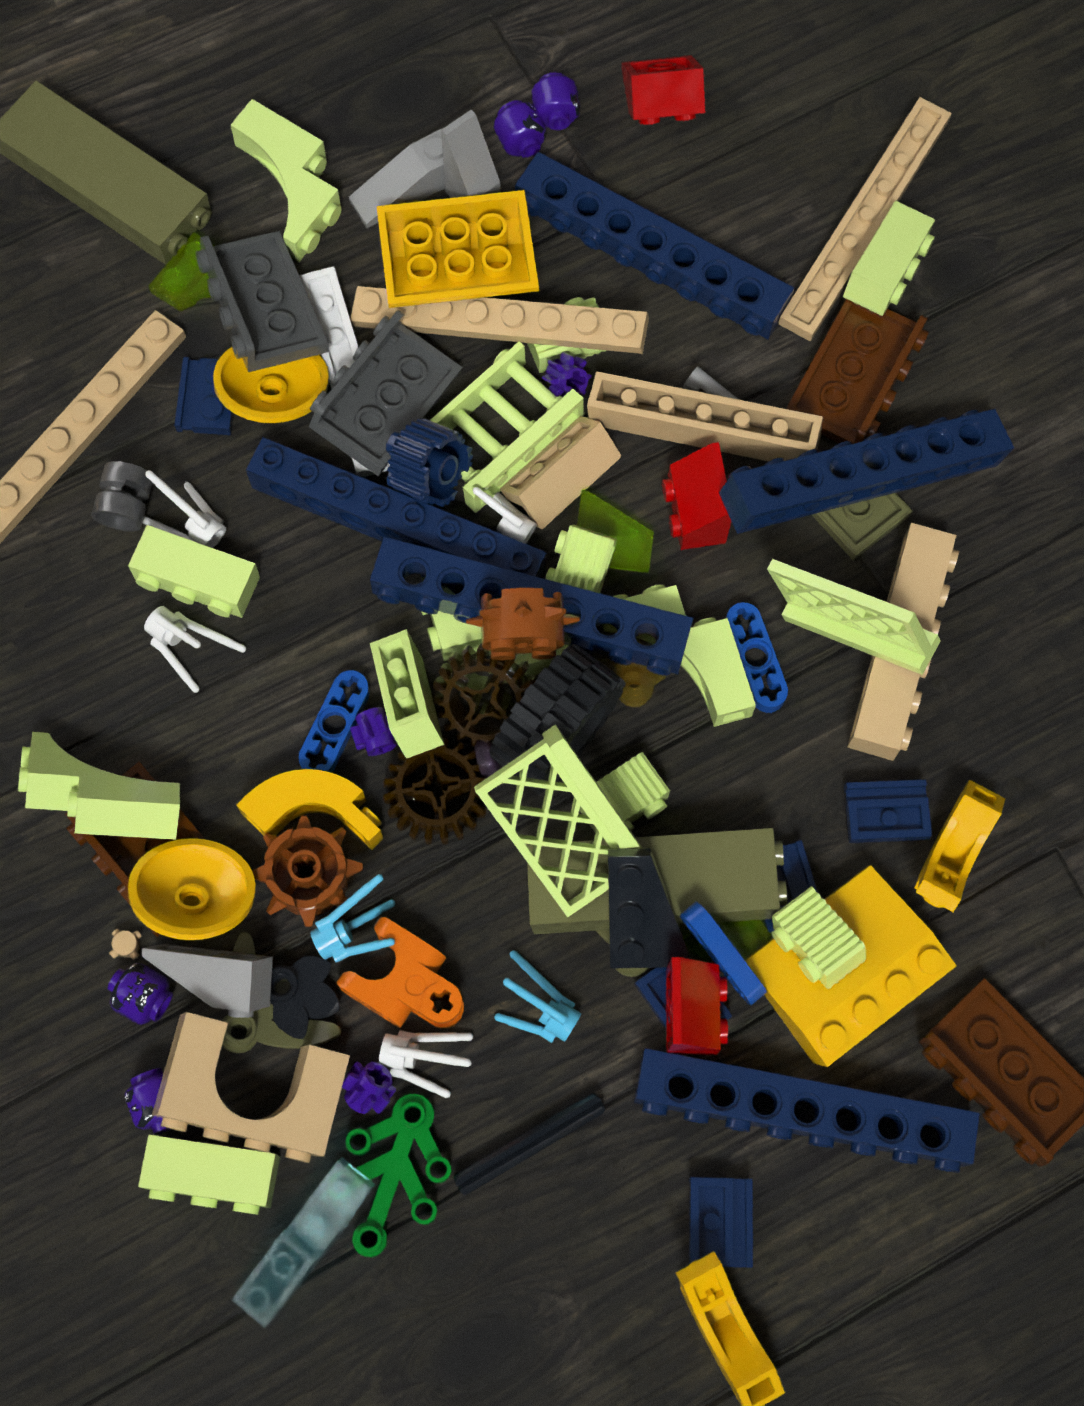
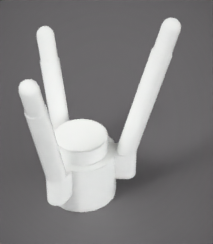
[142,470,226,548]
[473,487,537,544]
[144,606,246,693]
[379,1030,473,1098]

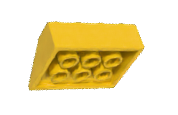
[376,190,539,308]
[745,865,956,1067]

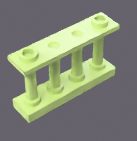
[430,341,584,513]

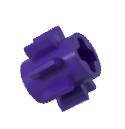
[542,352,592,397]
[350,707,396,756]
[342,1061,396,1115]

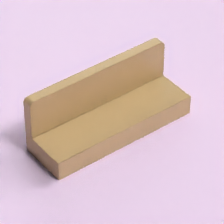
[500,416,621,529]

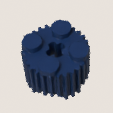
[386,418,473,507]

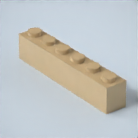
[587,371,823,461]
[847,522,959,761]

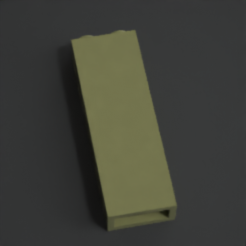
[0,81,212,265]
[527,828,787,934]

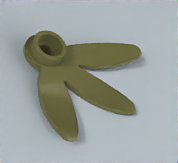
[221,932,341,1053]

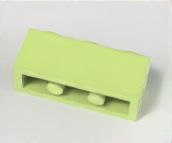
[843,201,935,316]
[128,525,260,618]
[370,629,444,759]
[138,1135,280,1215]

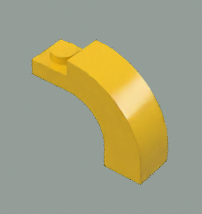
[236,769,383,850]
[914,780,1006,912]
[676,1252,785,1406]

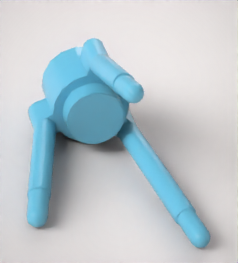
[310,874,395,963]
[494,950,581,1043]

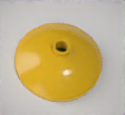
[213,347,329,423]
[128,838,255,940]

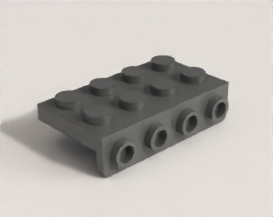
[196,231,328,372]
[309,310,463,476]

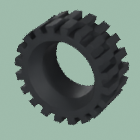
[489,644,626,795]

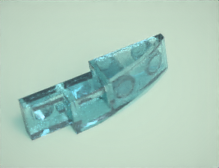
[232,1158,375,1328]

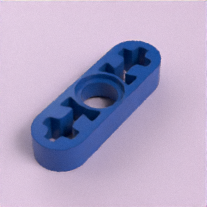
[726,602,788,713]
[299,670,370,773]
[680,901,767,1006]

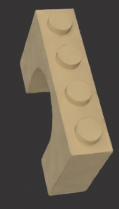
[152,1012,350,1163]

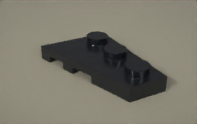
[608,848,693,969]

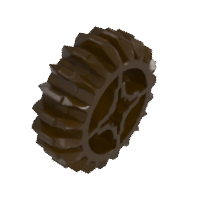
[432,643,537,750]
[383,737,491,845]

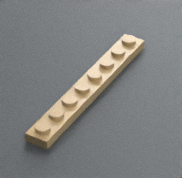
[778,97,952,342]
[350,286,649,354]
[0,310,186,543]

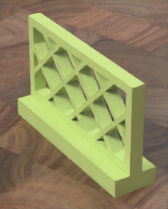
[767,559,941,675]
[474,724,642,917]

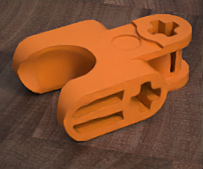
[336,917,464,1028]

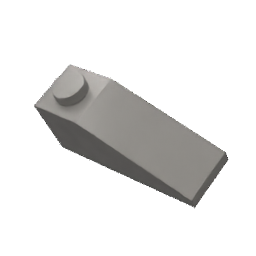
[441,110,500,198]
[349,129,445,228]
[142,943,273,1018]

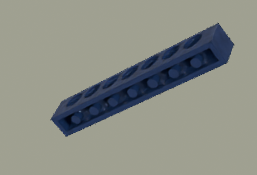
[515,152,794,340]
[719,409,1014,534]
[246,437,547,578]
[370,537,693,676]
[634,1048,980,1173]

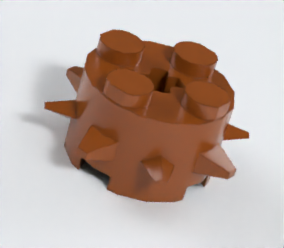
[466,588,580,660]
[252,816,363,927]

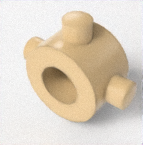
[109,929,142,960]

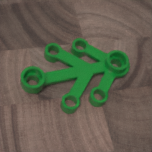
[331,1094,452,1257]

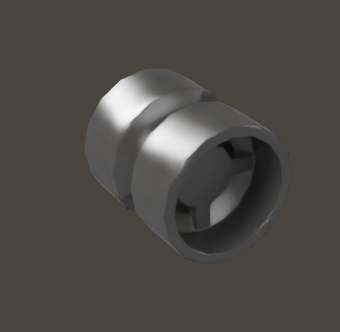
[91,461,153,532]

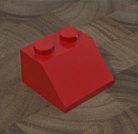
[622,55,705,125]
[662,442,732,550]
[666,957,728,1055]

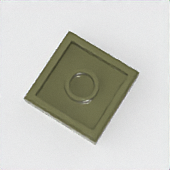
[812,493,912,561]

